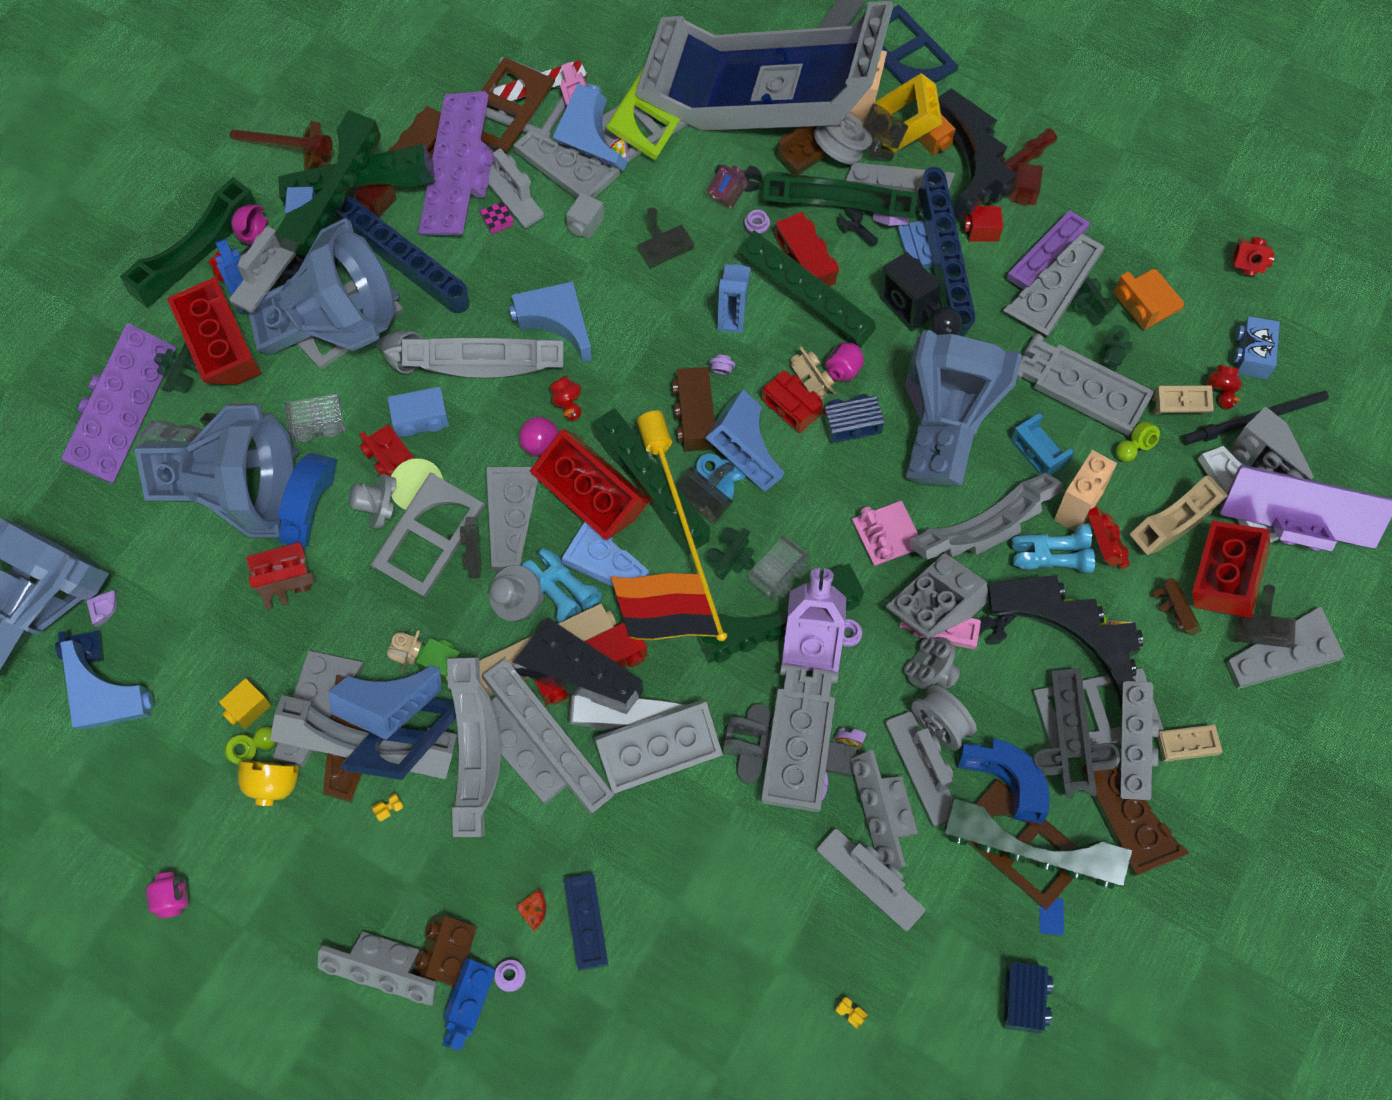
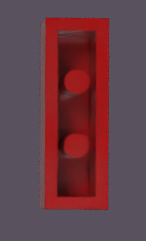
[774,212,839,287]

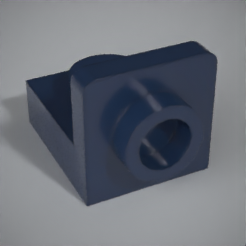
[55,631,104,663]

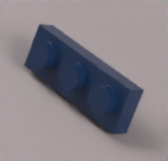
[564,874,609,971]

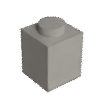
[566,193,605,239]

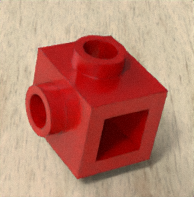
[1231,236,1275,276]

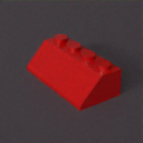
[167,277,261,384]
[529,429,650,541]

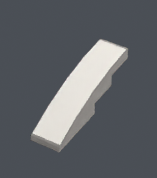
[569,695,687,731]

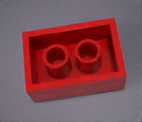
[1192,520,1271,618]

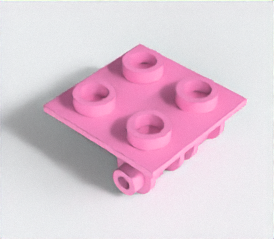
[852,501,919,566]

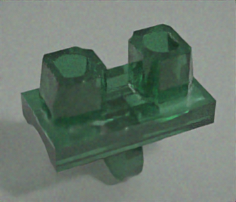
[1070,276,1116,326]
[1097,325,1133,372]
[154,342,198,393]
[706,527,756,581]

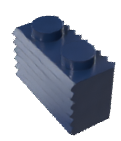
[822,394,884,444]
[1003,962,1053,1033]

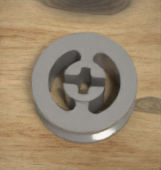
[814,113,872,164]
[911,685,977,751]

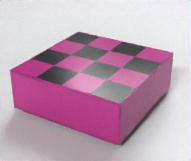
[480,201,514,234]

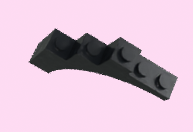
[938,88,1018,220]
[987,575,1143,712]

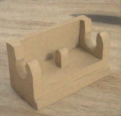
[1151,386,1214,415]

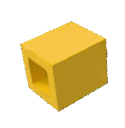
[219,678,271,729]

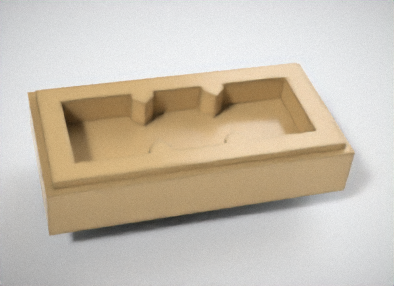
[1157,724,1223,762]

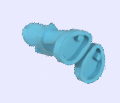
[1011,523,1095,574]
[521,548,602,623]

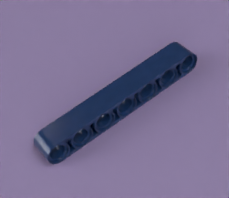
[918,167,975,337]
[335,196,470,313]

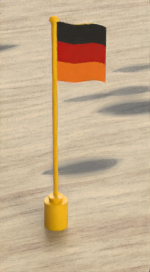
[611,411,727,641]

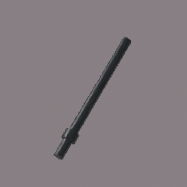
[1182,390,1329,446]

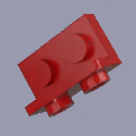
[359,424,415,477]
[246,542,309,589]

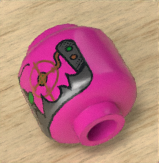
[825,343,864,382]
[145,872,189,919]

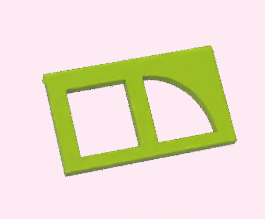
[606,66,698,160]

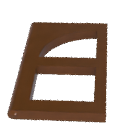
[480,57,555,154]
[967,779,1078,911]

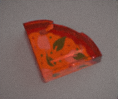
[516,889,547,933]

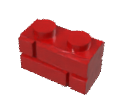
[762,370,823,433]

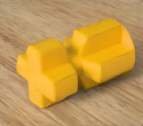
[371,793,403,822]
[835,996,869,1029]

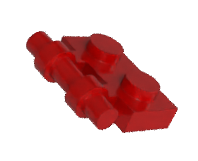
[1088,506,1130,569]

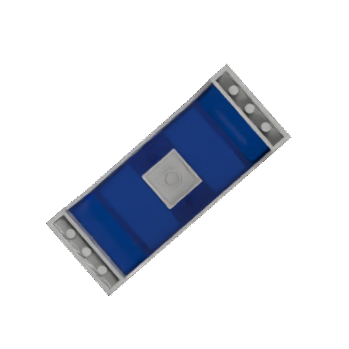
[636,1,894,130]

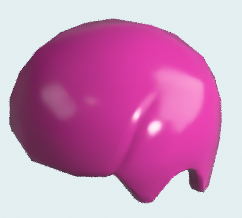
[231,205,268,244]
[518,416,559,457]

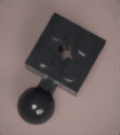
[880,251,963,335]

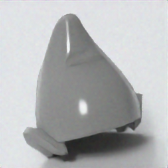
[376,330,423,374]

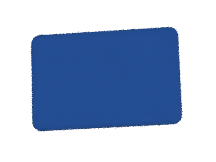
[1040,898,1064,935]

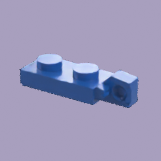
[215,238,245,313]
[442,959,496,1051]

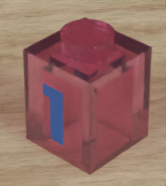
[707,164,749,209]

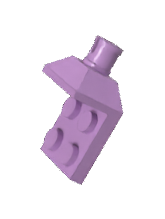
[782,568,846,672]

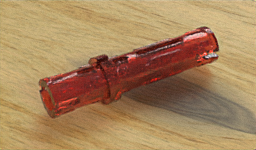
[1003,128,1057,172]

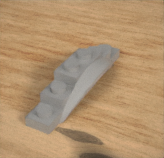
[402,337,563,378]
[910,473,1063,560]
[447,657,501,837]

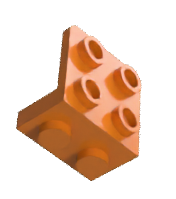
[1113,269,1184,330]

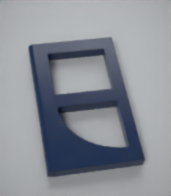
[882,5,958,84]
[341,698,456,780]

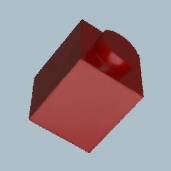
[963,206,1003,242]

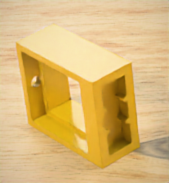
[874,73,942,152]

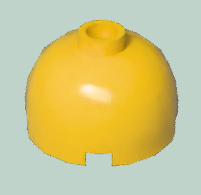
[237,761,299,806]

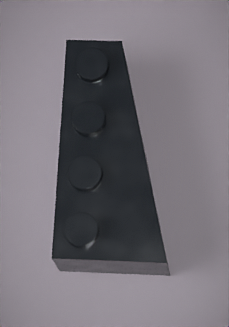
[513,618,644,714]

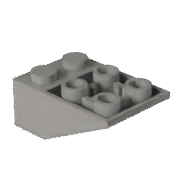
[1229,406,1314,480]
[886,553,989,639]

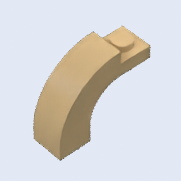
[1130,475,1228,555]

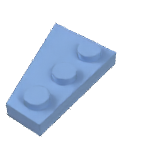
[562,522,649,587]

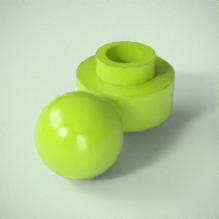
[1115,422,1160,462]
[224,727,277,764]

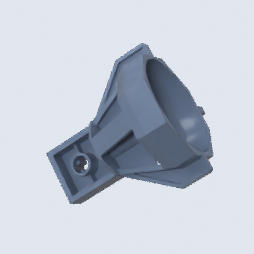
[248,218,400,355]
[905,330,1022,485]
[134,403,299,538]
[0,516,109,669]

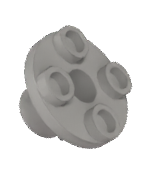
[349,474,396,529]
[489,565,544,622]
[904,637,960,689]

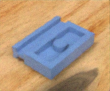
[897,220,943,269]

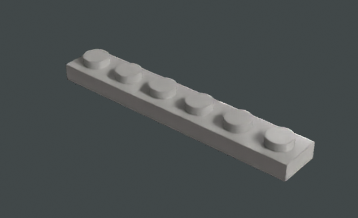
[482,658,614,815]

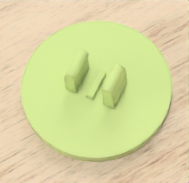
[391,459,444,510]

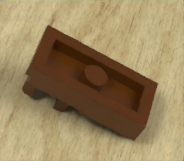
[303,121,331,170]
[256,570,316,609]
[1153,577,1203,636]

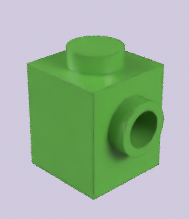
[416,638,462,685]

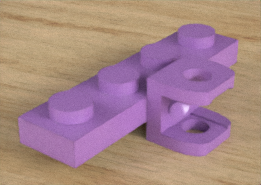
[1007,210,1090,290]

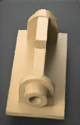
[790,346,836,400]
[387,630,422,672]

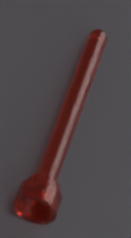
[229,130,333,155]

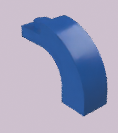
[278,453,337,548]
[958,739,1050,824]

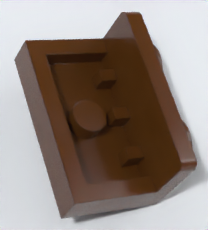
[777,126,828,175]
[415,916,477,987]

